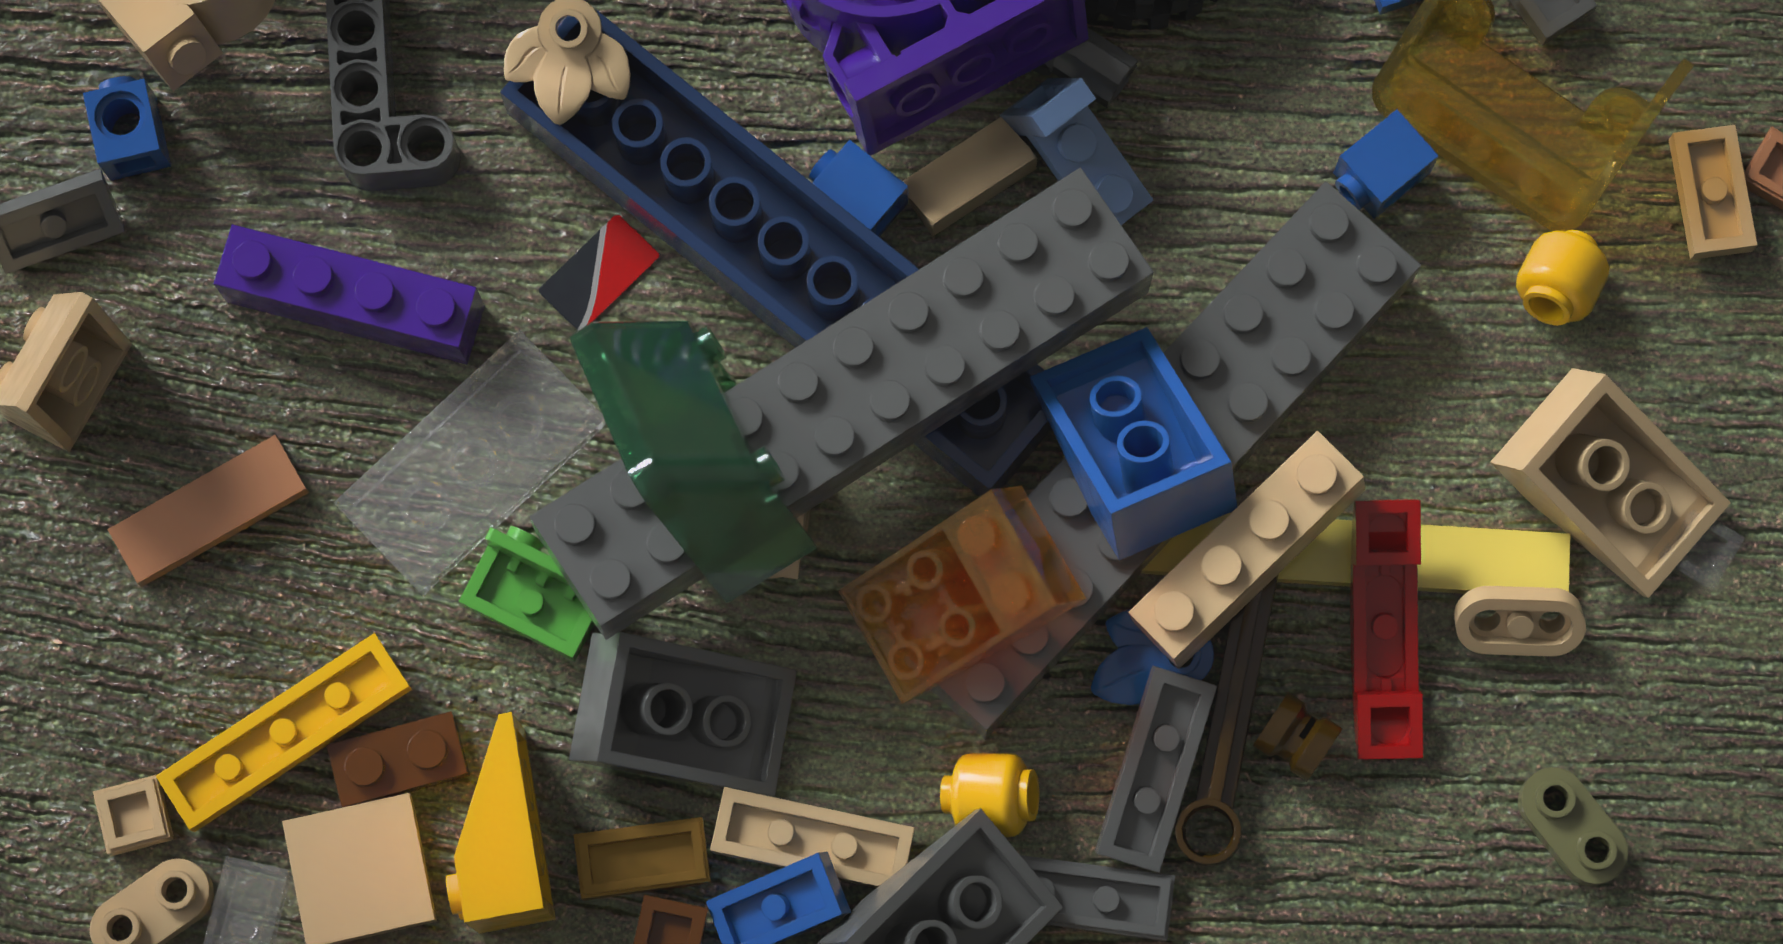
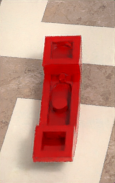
[1350,499,1423,759]

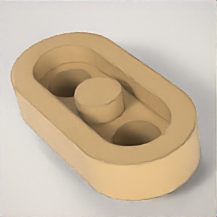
[1454,586,1586,656]
[90,859,214,944]

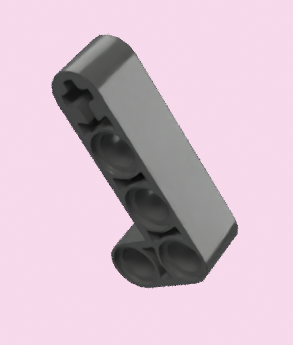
[326,0,461,191]

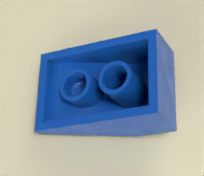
[1030,327,1237,560]

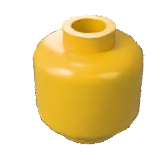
[1516,230,1610,326]
[940,753,1039,837]

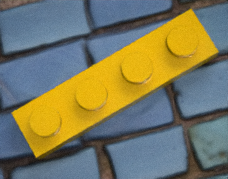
[156,633,412,832]

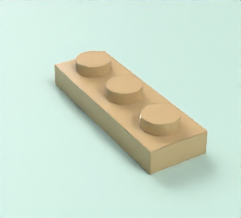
[710,787,915,888]

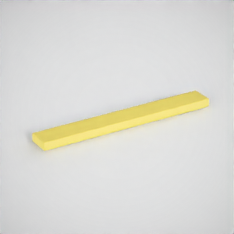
[1141,513,1571,594]

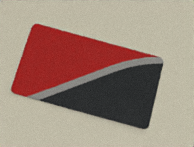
[539,215,659,332]

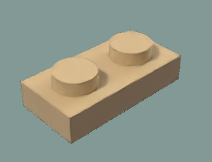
[1669,125,1757,260]

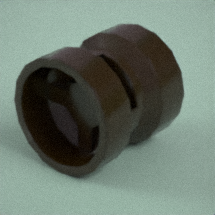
[1253,692,1343,782]

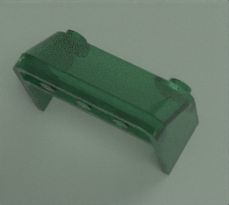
[569,321,817,603]

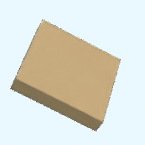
[282,793,437,944]

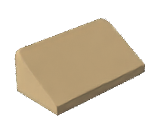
[903,117,1037,236]

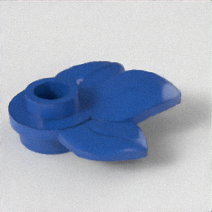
[1091,609,1214,706]

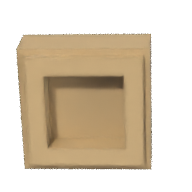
[93,775,174,856]

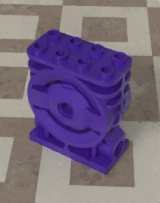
[781,0,1089,156]

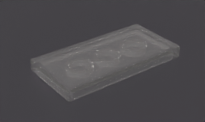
[334,330,608,596]

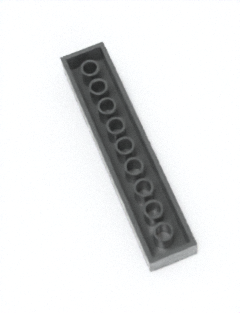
[529,167,1154,640]
[891,181,1421,740]

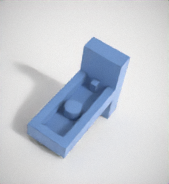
[1000,78,1153,225]

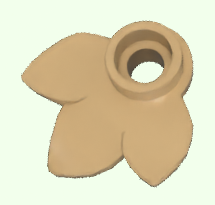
[504,0,631,125]

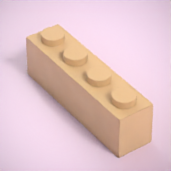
[1128,430,1365,669]

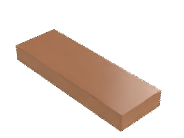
[107,435,309,587]

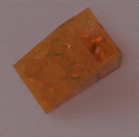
[838,486,1087,704]

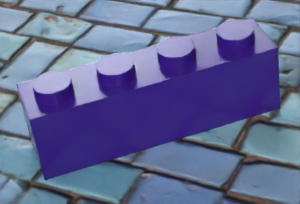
[213,224,485,365]

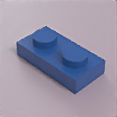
[706,851,851,944]

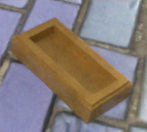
[573,817,711,901]

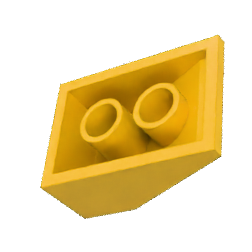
[446,712,556,934]

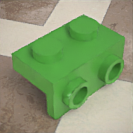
[458,526,595,662]

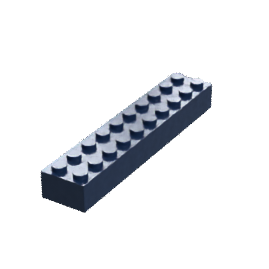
[500,0,1052,504]

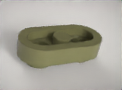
[1518,767,1628,886]

